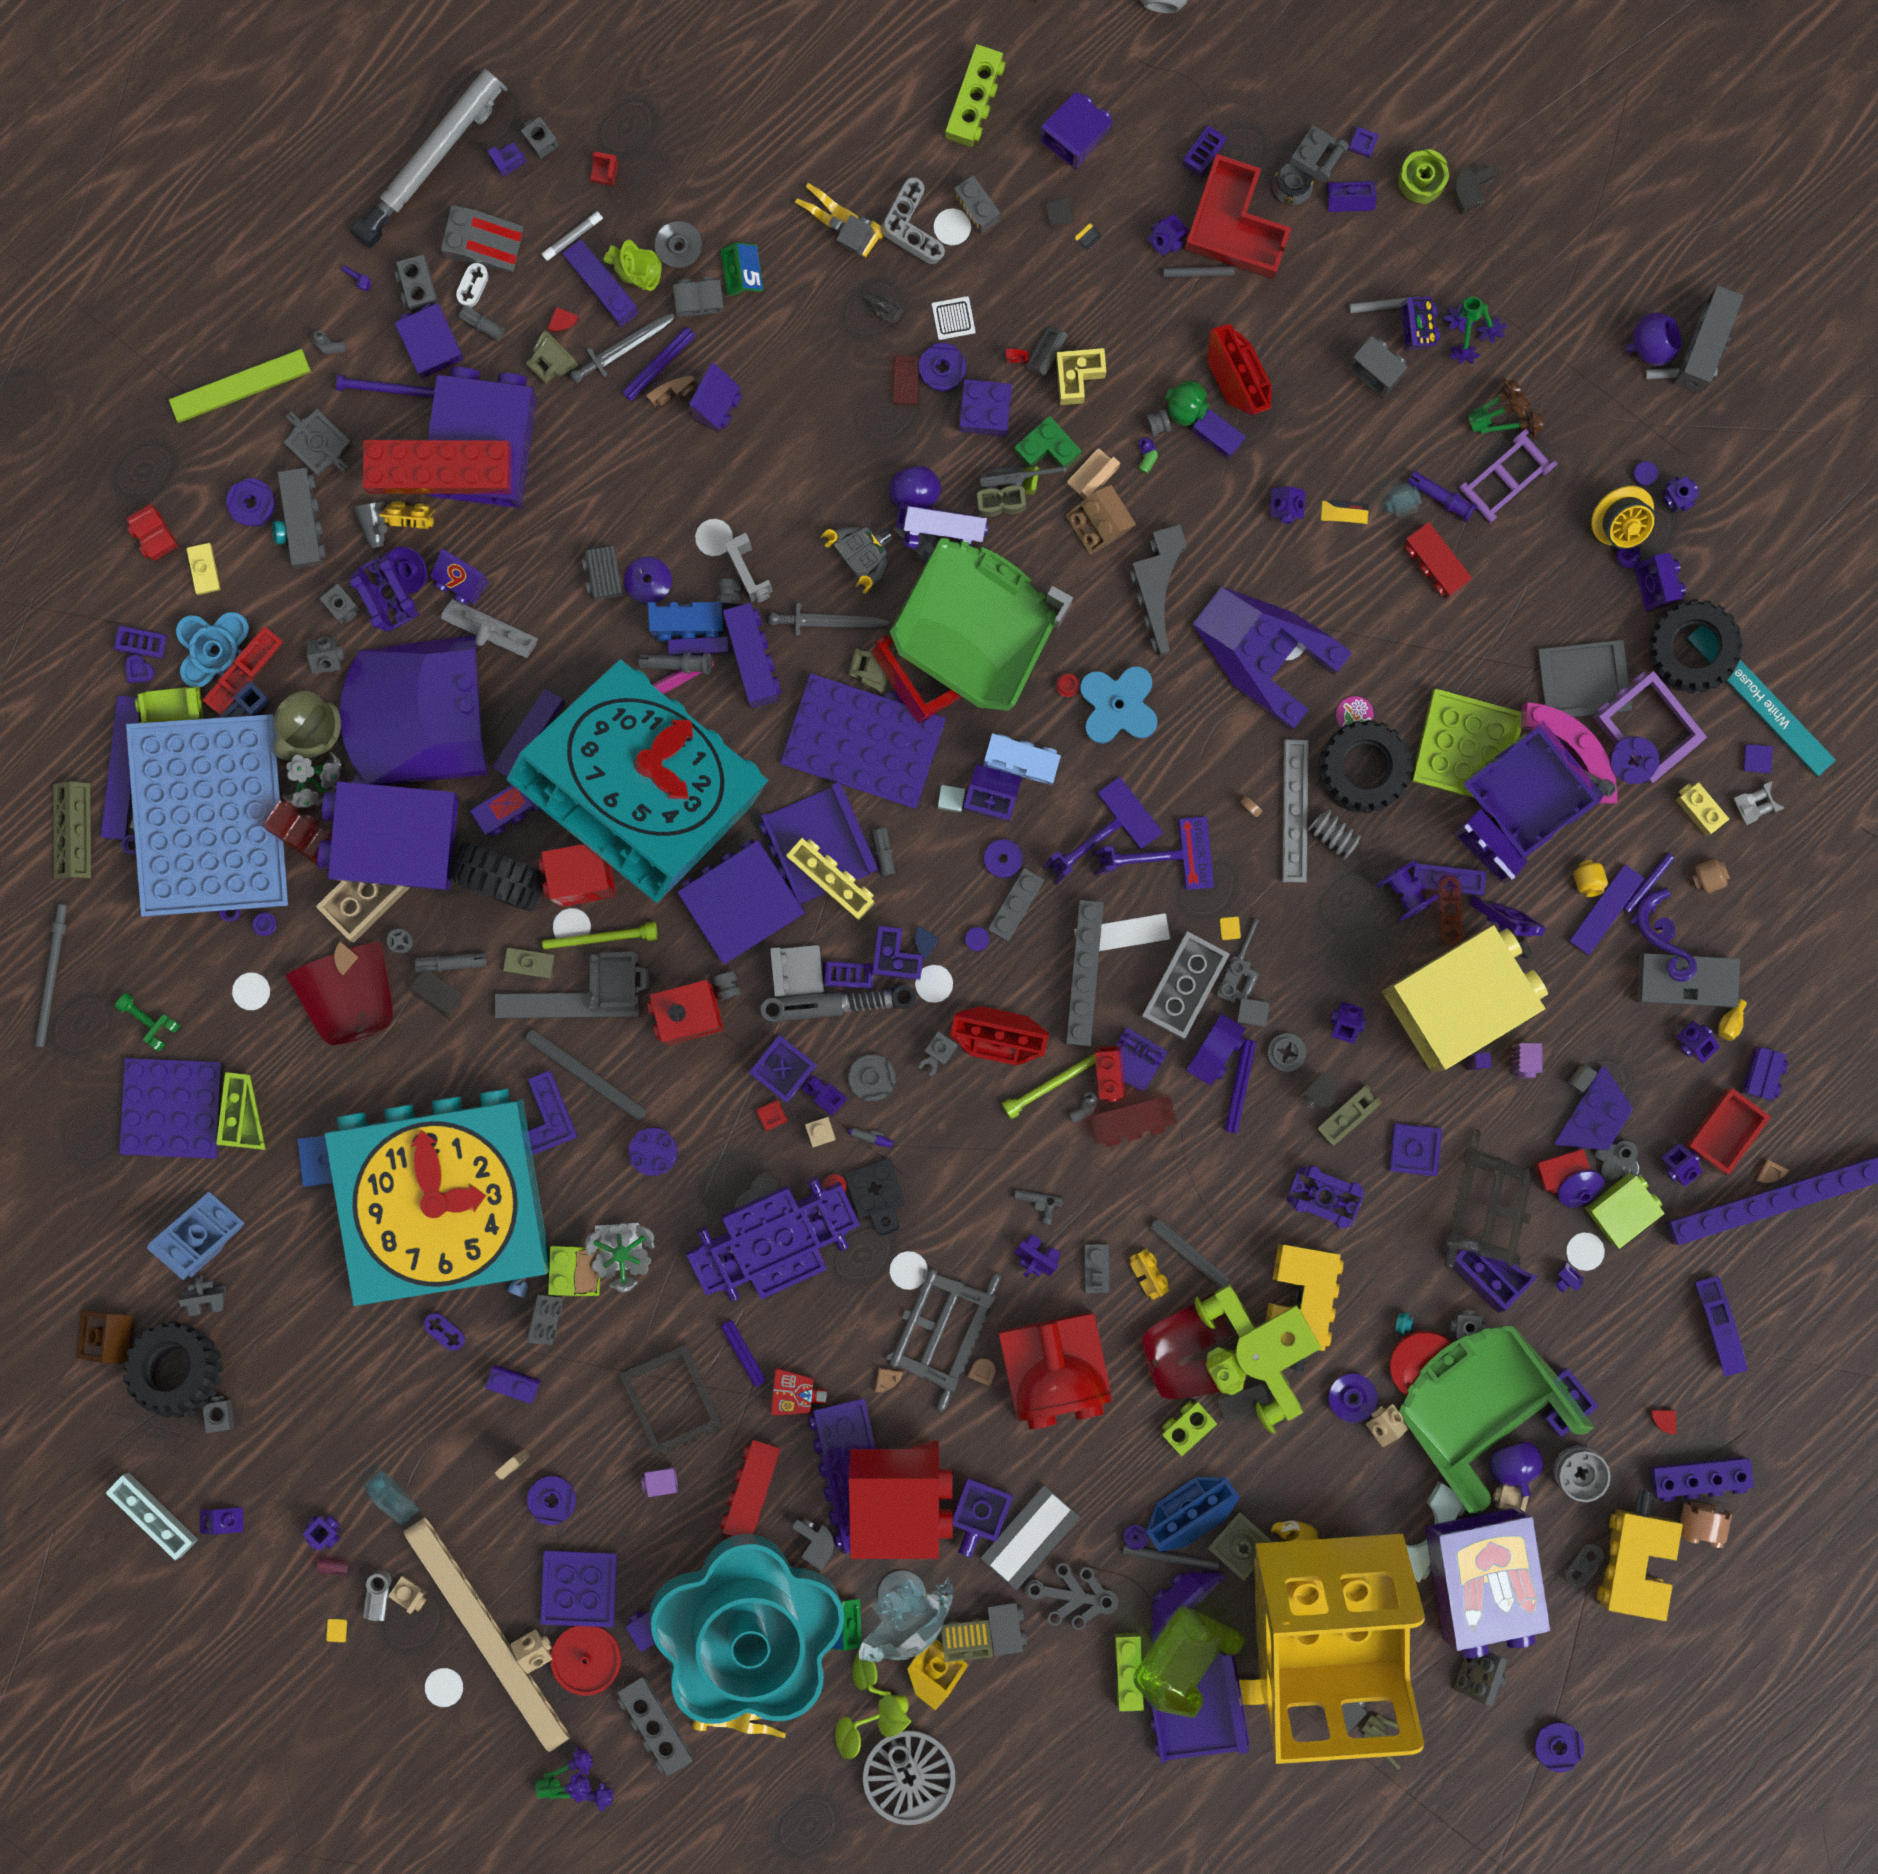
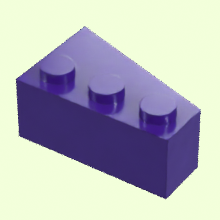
[1447,1242,1538,1313]

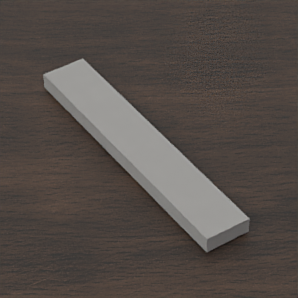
[1282,739,1308,883]

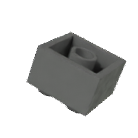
[1348,336,1408,398]

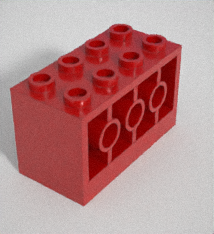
[539,844,617,907]

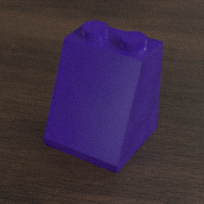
[1040,91,1113,170]

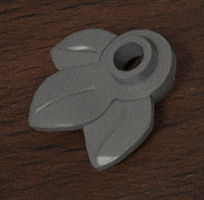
[1594,1140,1639,1181]

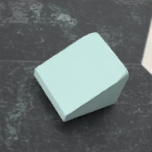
[938,785,965,813]

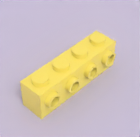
[786,838,874,921]

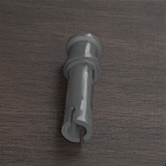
[639,652,712,675]

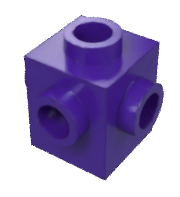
[1147,214,1190,256]
[1661,476,1699,513]
[1270,486,1305,524]
[1330,1001,1366,1044]
[1676,1021,1720,1064]
[1661,1143,1702,1187]
[302,1514,341,1551]

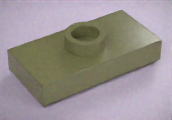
[503,948,555,979]

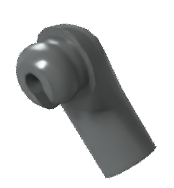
[312,330,346,355]

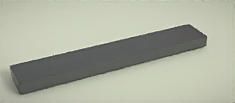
[495,993,640,1018]

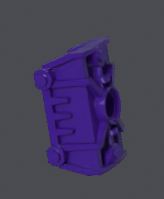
[350,553,420,632]
[1286,1165,1365,1229]

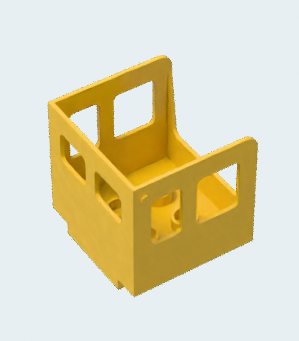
[1254,1534,1424,1764]

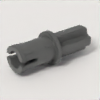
[459,306,505,341]
[873,828,896,876]

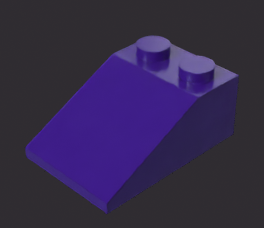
[689,362,742,433]

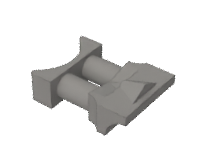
[1733,781,1784,825]

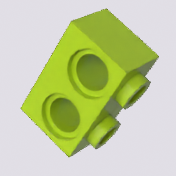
[1161,1401,1217,1456]

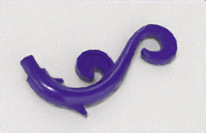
[1630,887,1697,982]

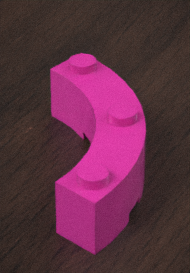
[1520,703,1617,804]

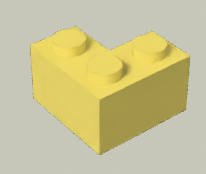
[1056,348,1106,405]

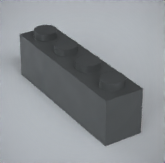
[278,468,327,569]

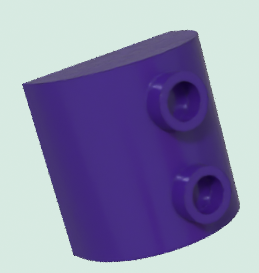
[1634,553,1686,612]

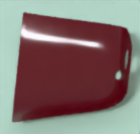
[285,941,393,1046]
[1142,1293,1246,1399]

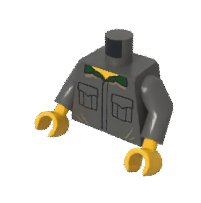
[820,526,893,594]

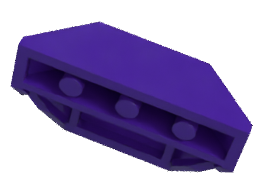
[1151,1570,1226,1645]

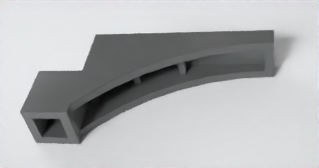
[1129,524,1187,657]

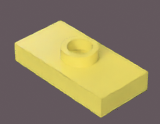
[187,543,221,595]

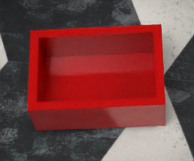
[1684,1088,1771,1175]

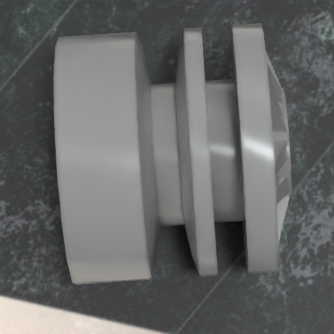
[1553,1445,1611,1502]

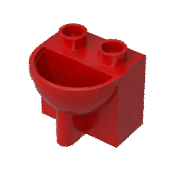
[998,1312,1112,1430]
[849,1440,953,1559]

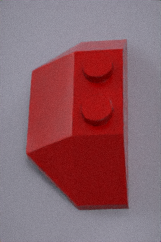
[1207,323,1272,415]
[950,1006,1049,1066]

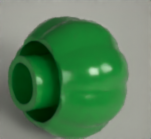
[1164,381,1210,426]

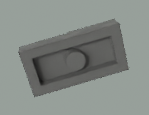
[1084,1244,1110,1293]

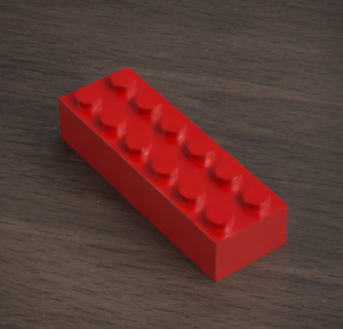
[363,440,512,494]

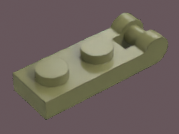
[1316,1084,1382,1146]

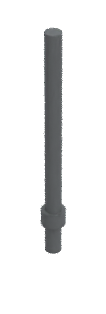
[35,904,67,1047]

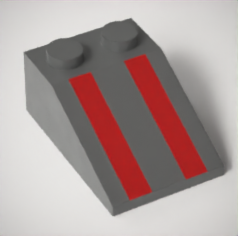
[441,205,524,273]

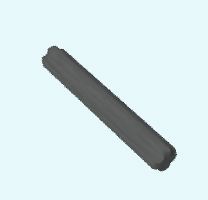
[1150,1219,1229,1288]

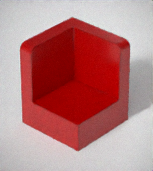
[590,151,619,186]

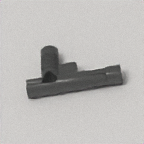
[1014,1190,1063,1225]

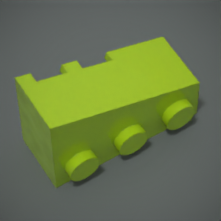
[216,1072,266,1150]

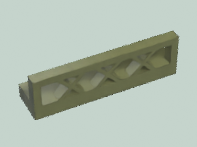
[53,782,91,879]

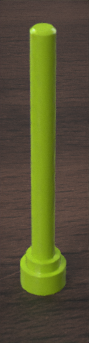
[542,921,658,949]
[1001,1053,1096,1119]

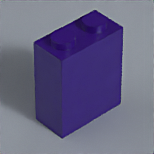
[395,303,464,379]

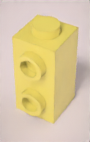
[1676,782,1729,836]

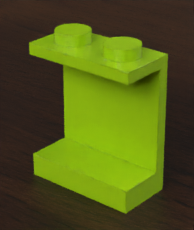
[135,686,204,723]

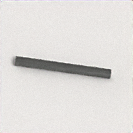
[1122,1544,1219,1571]

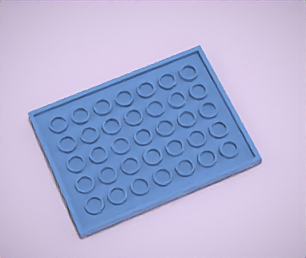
[126,714,288,917]

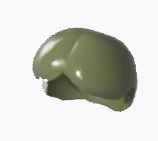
[273,690,341,761]

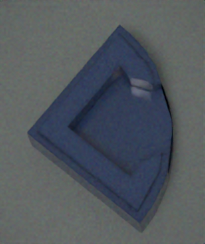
[915,926,939,959]

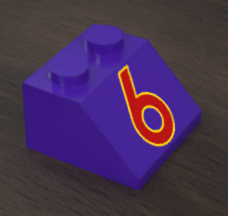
[430,548,489,606]

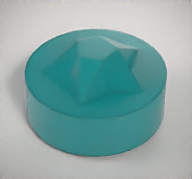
[272,520,287,545]

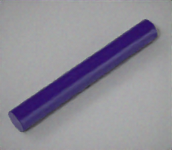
[1623,853,1675,914]

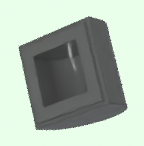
[1567,1063,1597,1094]

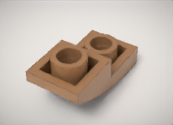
[646,376,696,408]

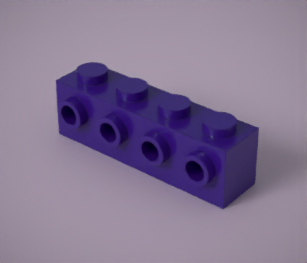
[1649,1457,1754,1502]

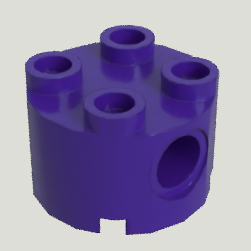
[629,1128,678,1176]

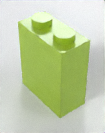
[1585,1173,1665,1249]

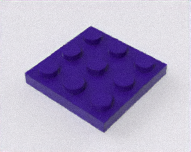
[541,1550,618,1627]

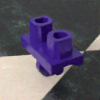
[1014,1234,1060,1277]

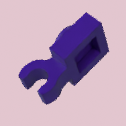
[802,1076,848,1116]

